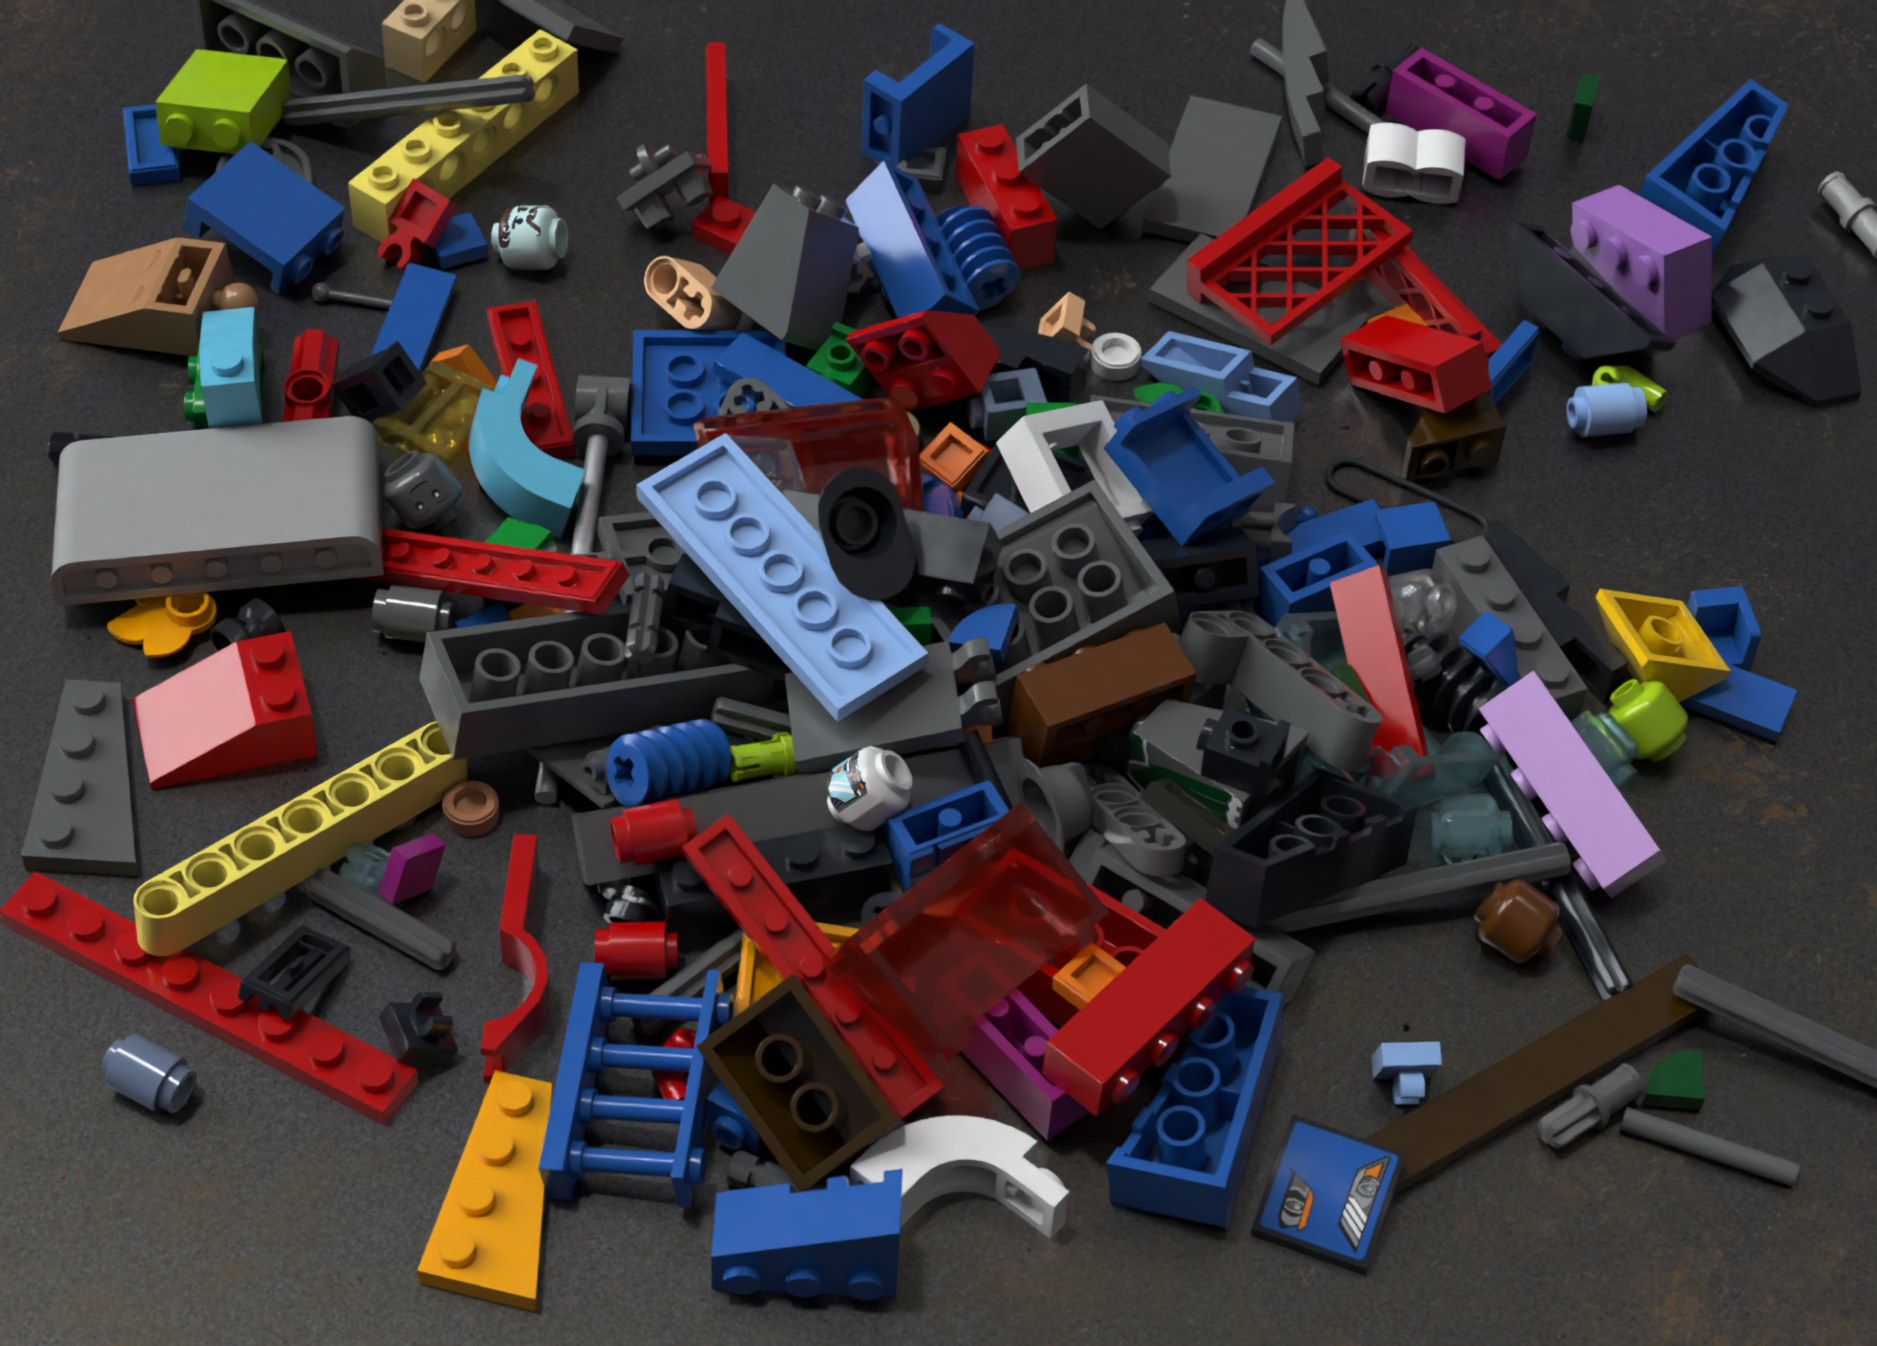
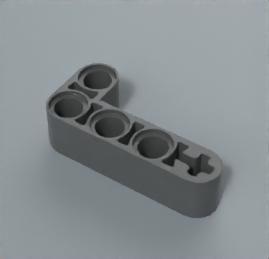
[1178,610,1383,771]

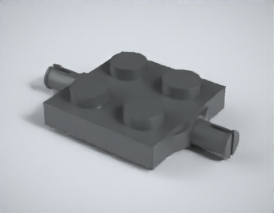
[574,511,689,605]

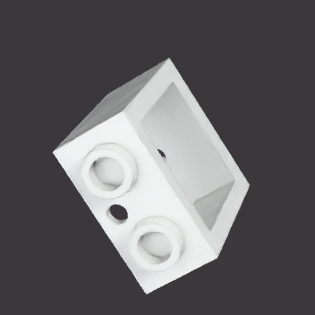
[996,400,1154,536]

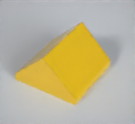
[1595,589,1731,703]

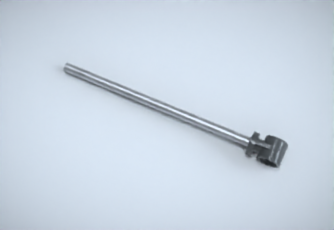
[535,374,632,805]

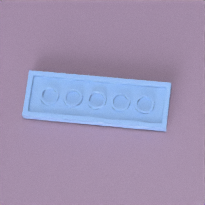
[637,433,928,722]

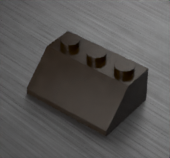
[696,974,908,1192]

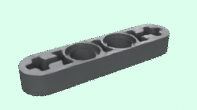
[1081,762,1187,876]

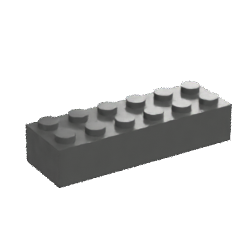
[419,599,775,760]

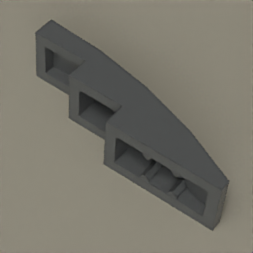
[1282,0,1329,167]

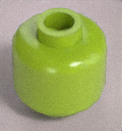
[1605,679,1688,762]

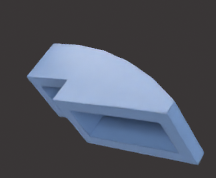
[1141,331,1303,423]

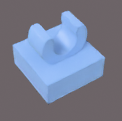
[1371,1041,1442,1105]

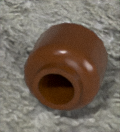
[1473,879,1563,964]

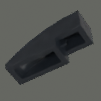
[982,325,1090,403]
[660,554,793,681]

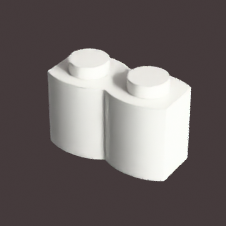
[1362,123,1465,204]

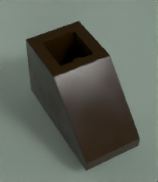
[1401,392,1507,481]

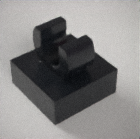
[379,992,458,1065]

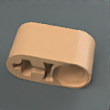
[644,256,742,331]

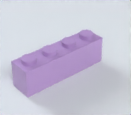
[1478,671,1668,898]

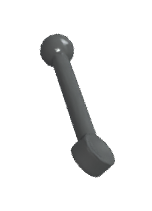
[311,283,393,309]

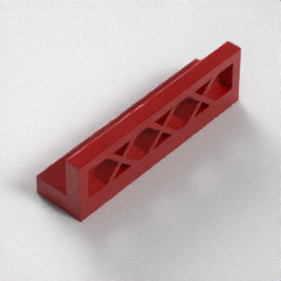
[1346,211,1502,359]

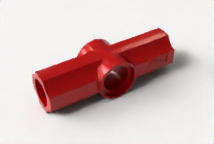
[283,329,340,422]

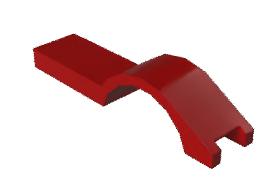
[481,834,550,1082]

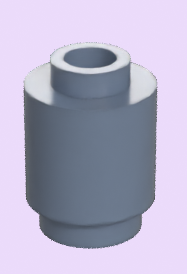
[102,1033,197,1114]

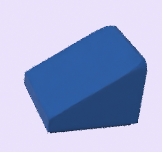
[1458,612,1518,688]

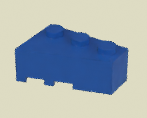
[711,1169,903,1300]

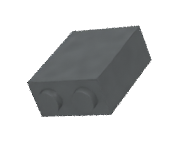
[1016,84,1171,230]

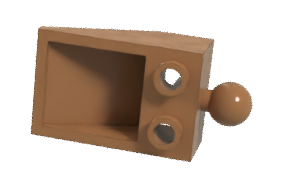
[58,237,259,356]

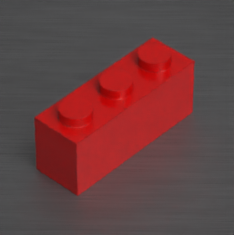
[955,124,1057,270]
[1340,315,1492,413]

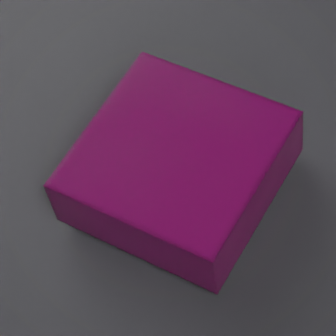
[378,833,447,905]

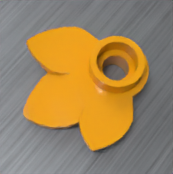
[107,592,217,658]

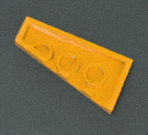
[417,1070,553,1312]

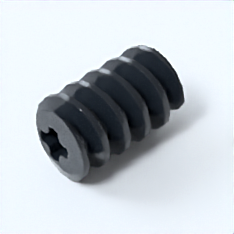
[1404,631,1507,746]

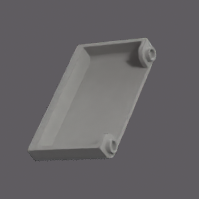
[51,416,384,606]

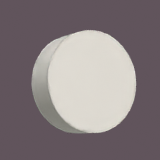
[1090,333,1141,381]

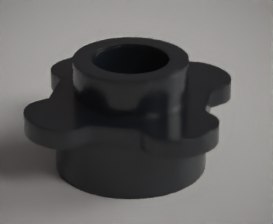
[603,885,662,923]

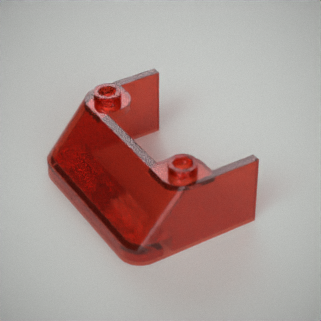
[693,398,924,512]

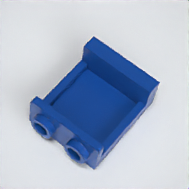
[861,24,975,167]
[183,141,345,294]
[1103,387,1275,547]

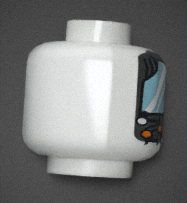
[827,746,913,831]

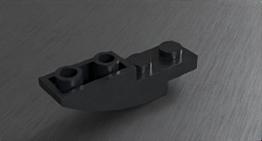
[1487,519,1629,705]

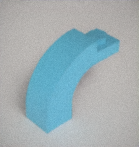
[469,358,586,539]

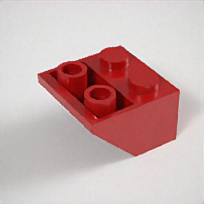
[845,310,1002,412]

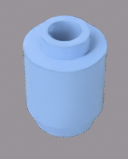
[1566,383,1647,437]

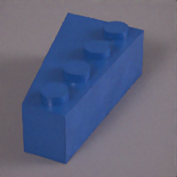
[1106,986,1284,1228]

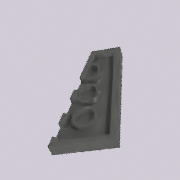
[21,679,139,876]

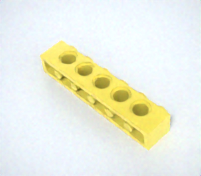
[348,29,579,242]

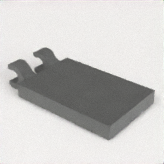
[785,638,1003,775]

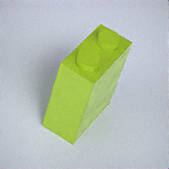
[155,49,292,154]

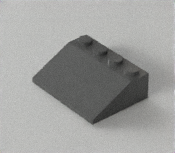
[912,480,1182,730]

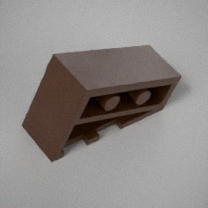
[1005,623,1197,768]

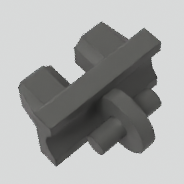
[616,142,713,230]

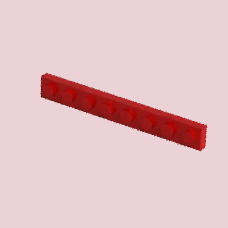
[0,871,419,1126]

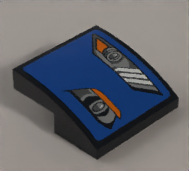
[1250,1114,1407,1276]

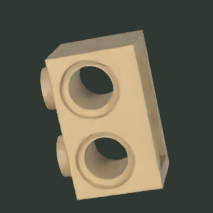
[381,0,477,83]

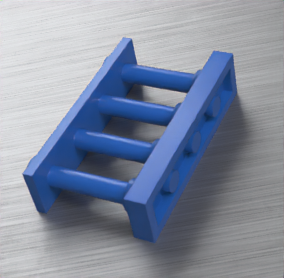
[538,962,734,1208]

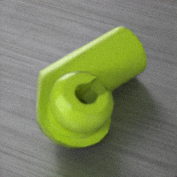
[1592,366,1669,412]

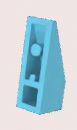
[199,307,262,429]

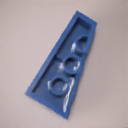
[1638,79,1789,259]

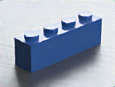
[845,161,979,318]

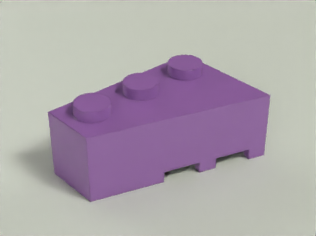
[1571,185,1712,340]

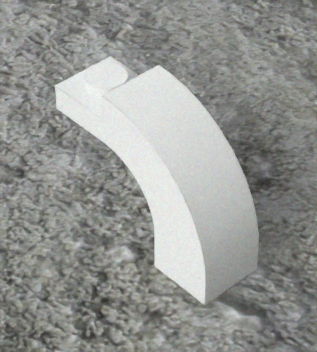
[850,1116,1070,1239]

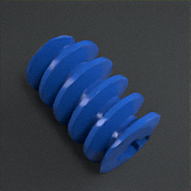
[936,206,1021,310]
[606,719,732,807]

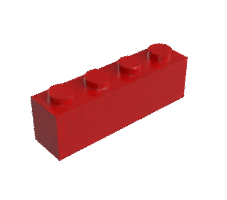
[1042,898,1256,1117]

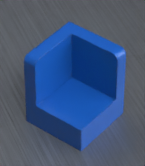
[1375,501,1451,583]
[1687,586,1761,670]

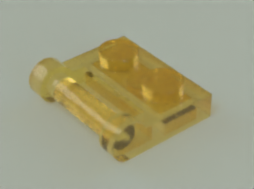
[372,361,495,468]

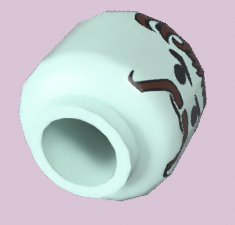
[491,205,569,270]

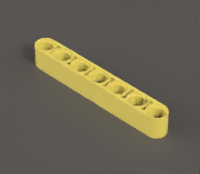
[134,721,468,956]

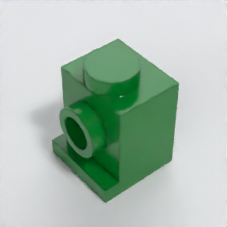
[805,322,876,398]

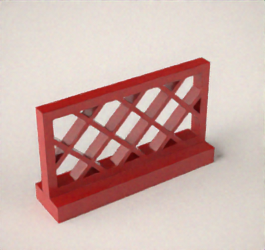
[1187,157,1413,346]

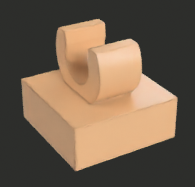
[1038,292,1096,352]

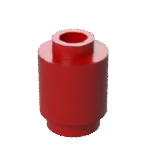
[609,799,698,866]
[595,921,679,981]

